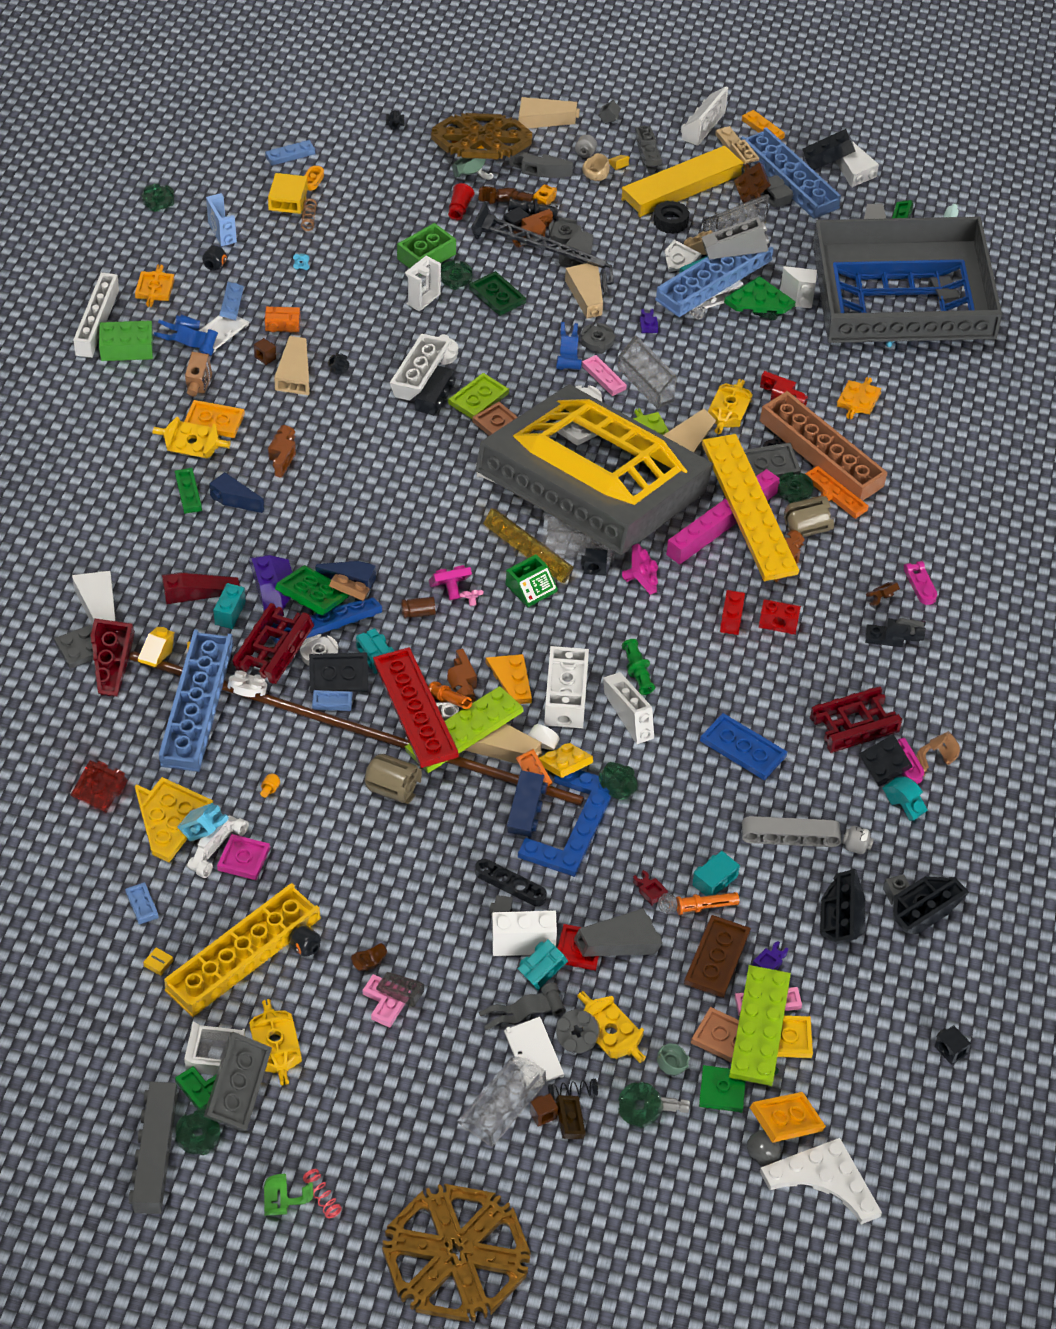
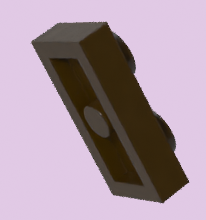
[555,1095,586,1139]

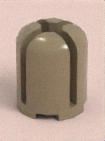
[784,496,834,537]
[365,754,422,804]

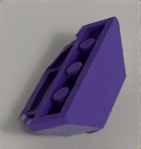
[249,555,293,611]

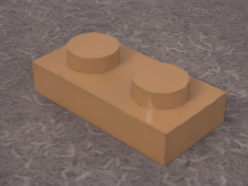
[329,574,370,601]

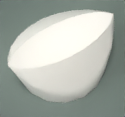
[528,724,559,750]

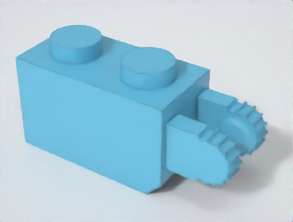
[177,803,229,842]

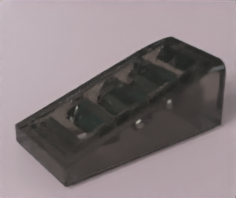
[376,972,424,1008]

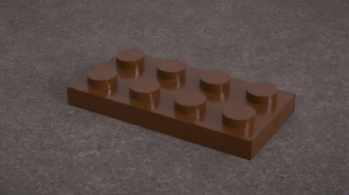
[684,915,751,998]

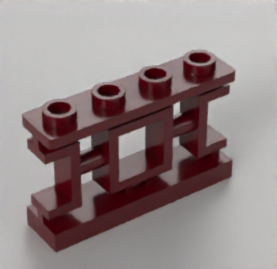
[232,603,314,684]
[810,686,902,753]

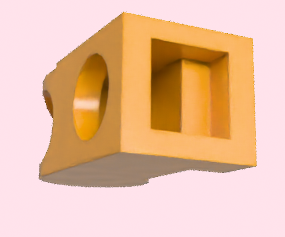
[533,184,557,205]

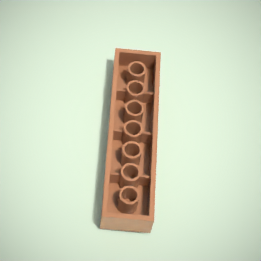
[760,391,888,501]

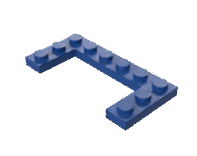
[518,770,617,877]

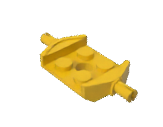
[708,379,753,434]
[152,417,231,459]
[577,991,646,1063]
[249,999,302,1086]

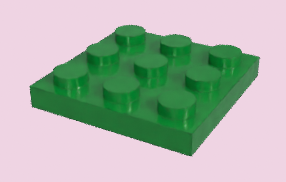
[275,565,350,615]

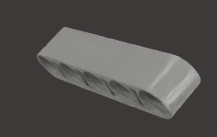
[742,816,841,847]

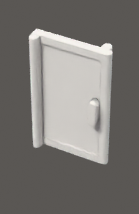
[199,315,249,353]
[504,1017,564,1089]

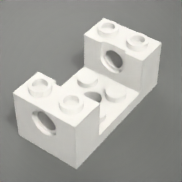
[544,646,589,728]

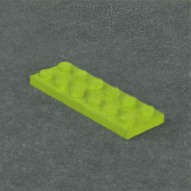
[405,686,524,773]
[729,965,791,1086]

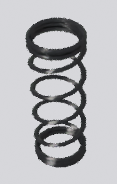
[548,1078,598,1100]

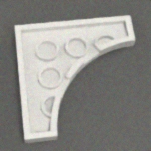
[760,1138,882,1224]

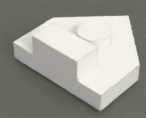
[665,240,701,272]

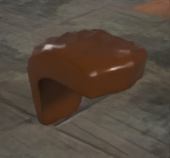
[351,943,387,971]

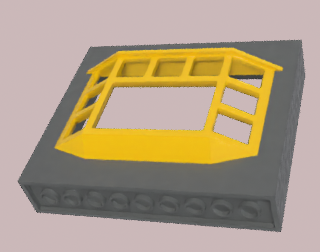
[475,384,713,555]

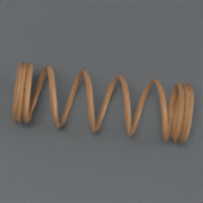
[301,199,317,231]

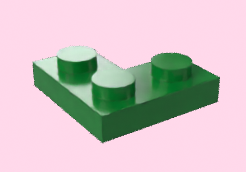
[175,1066,217,1113]

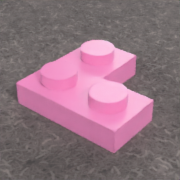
[363,974,411,1028]

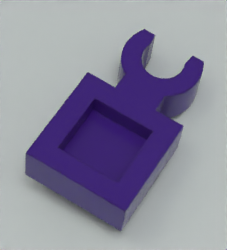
[640,309,658,333]
[752,941,788,970]

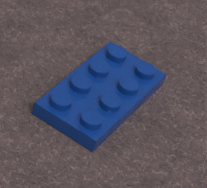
[700,713,787,781]

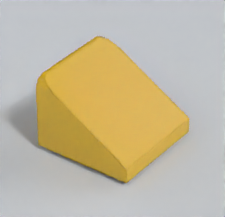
[608,155,629,170]

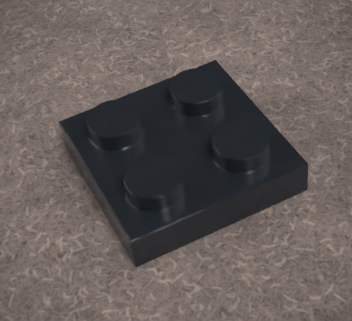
[859,734,913,786]

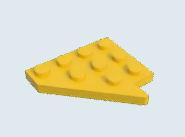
[135,777,213,863]

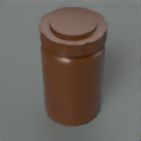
[401,597,436,618]

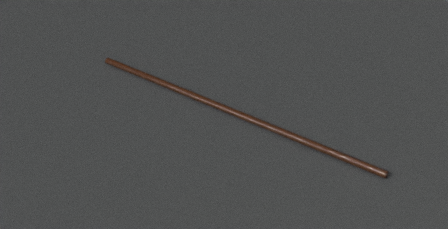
[129,651,584,806]

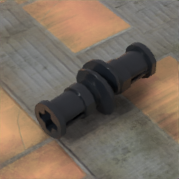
[508,197,558,220]

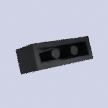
[802,129,856,170]
[415,365,456,416]

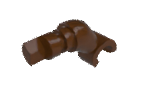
[478,186,534,204]

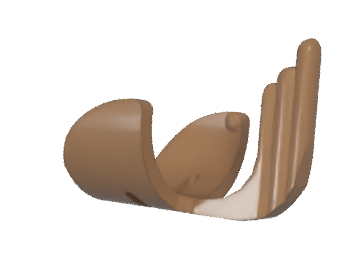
[916,731,960,777]

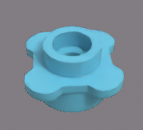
[293,253,310,270]

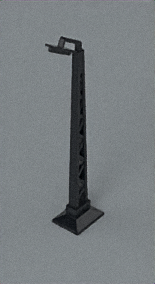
[471,201,614,296]

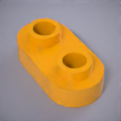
[304,166,324,191]

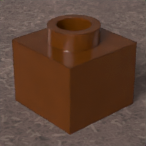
[254,338,276,365]
[530,1094,558,1127]

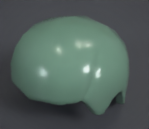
[657,1043,690,1076]

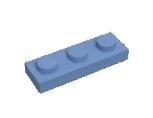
[265,140,315,166]
[219,282,244,320]

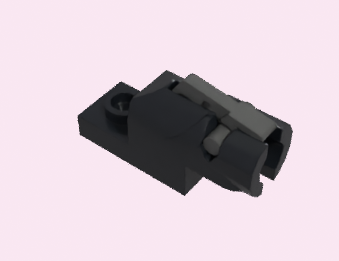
[865,618,926,647]

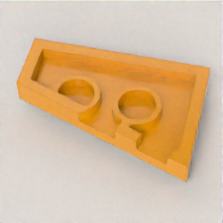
[485,654,532,704]

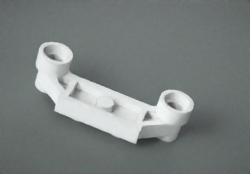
[187,815,249,878]

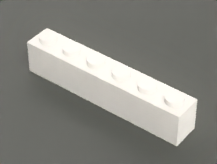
[73,272,119,358]

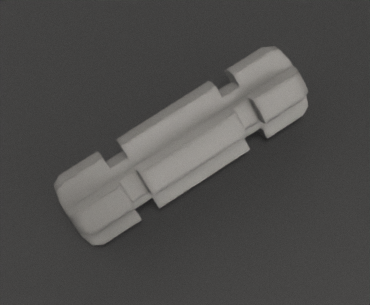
[647,1096,690,1113]

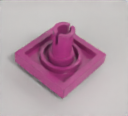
[622,543,658,595]
[429,565,472,600]

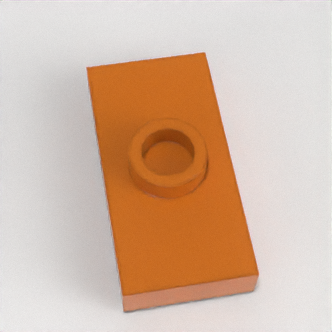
[516,749,552,787]

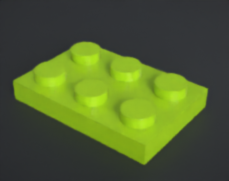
[448,373,509,419]

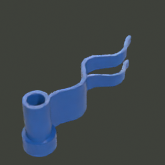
[153,319,218,356]
[556,322,582,370]

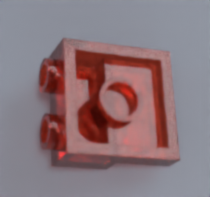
[70,760,128,813]

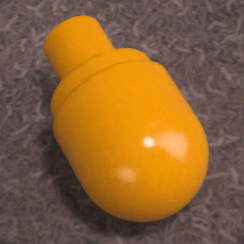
[260,773,280,798]

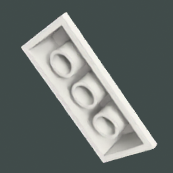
[681,87,728,146]
[390,334,452,401]

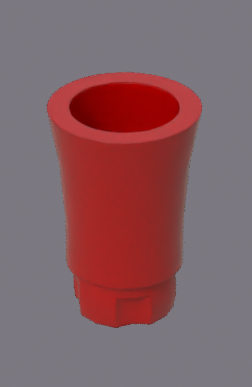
[448,183,475,221]

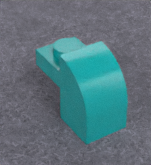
[882,777,928,821]

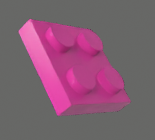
[217,834,270,880]

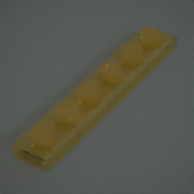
[483,508,574,583]

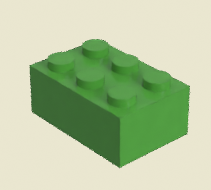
[397,223,456,275]
[99,321,153,361]

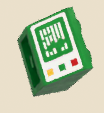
[506,554,558,607]

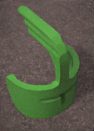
[264,1174,314,1216]

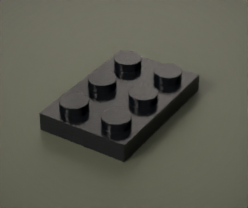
[309,652,368,693]

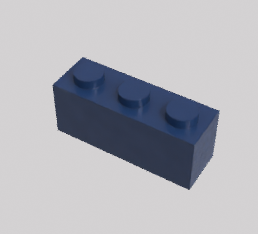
[507,770,548,838]

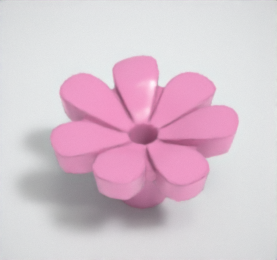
[459,590,484,606]

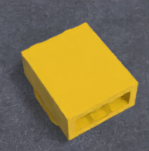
[268,173,308,214]

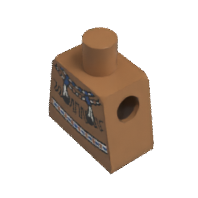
[185,352,212,397]

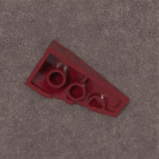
[161,572,240,604]
[91,618,135,697]

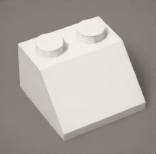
[780,266,817,308]

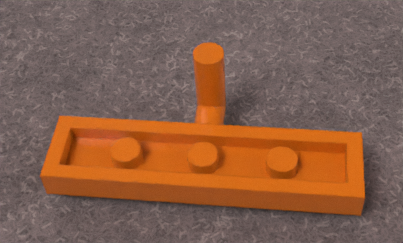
[804,466,869,519]

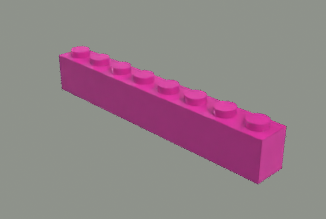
[666,469,780,565]

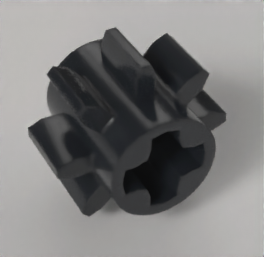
[386,110,404,130]
[328,353,349,375]

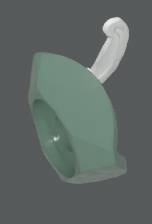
[452,158,493,180]

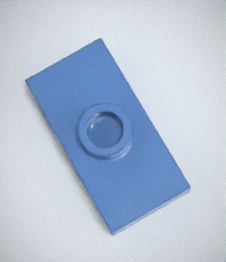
[312,690,353,711]
[125,882,159,925]

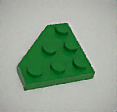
[724,276,796,314]

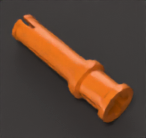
[428,681,472,709]
[675,892,739,915]

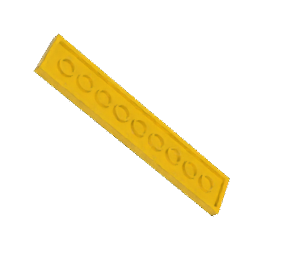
[702,434,799,581]

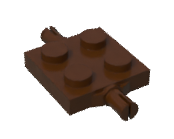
[734,162,771,204]

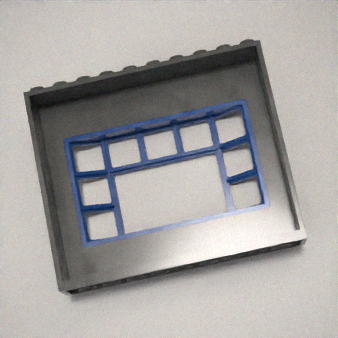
[813,216,1002,343]

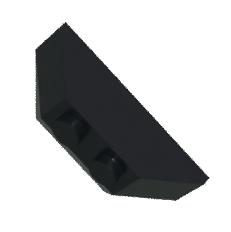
[820,869,865,944]
[893,876,969,934]

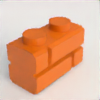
[265,306,301,333]

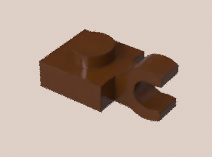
[866,582,900,606]

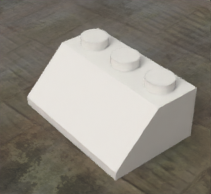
[491,911,557,956]

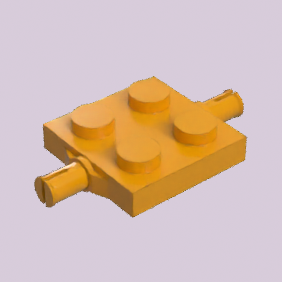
[135,264,175,307]
[837,377,881,419]

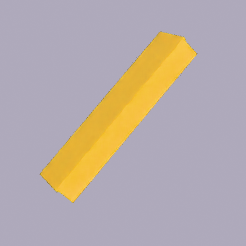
[621,145,744,217]
[164,883,321,1018]

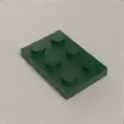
[469,271,526,316]

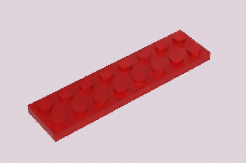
[373,647,459,768]

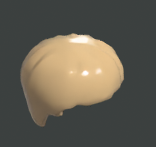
[582,153,610,181]

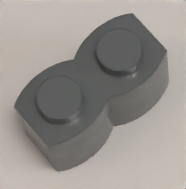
[762,175,793,208]
[928,275,960,306]

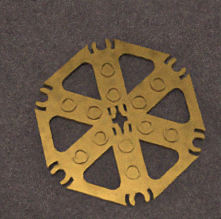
[431,113,532,159]
[382,1184,531,1322]

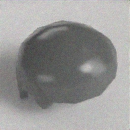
[747,1130,782,1166]

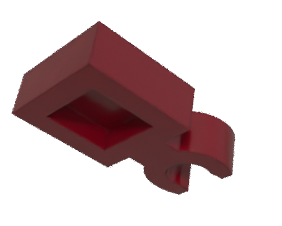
[633,870,668,905]

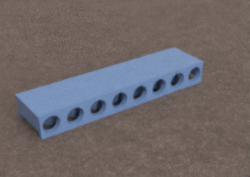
[741,127,841,219]
[655,247,773,317]
[159,629,234,772]

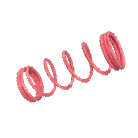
[303,1169,342,1218]

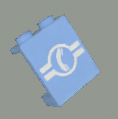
[206,193,237,246]

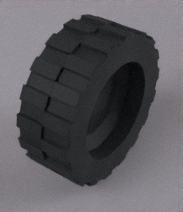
[653,201,690,234]

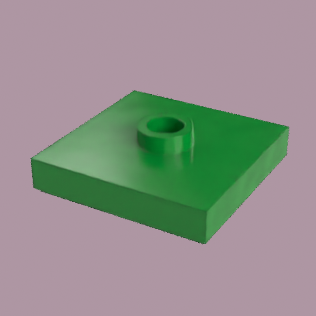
[699,1065,746,1113]

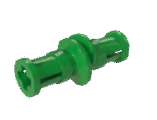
[621,639,656,695]

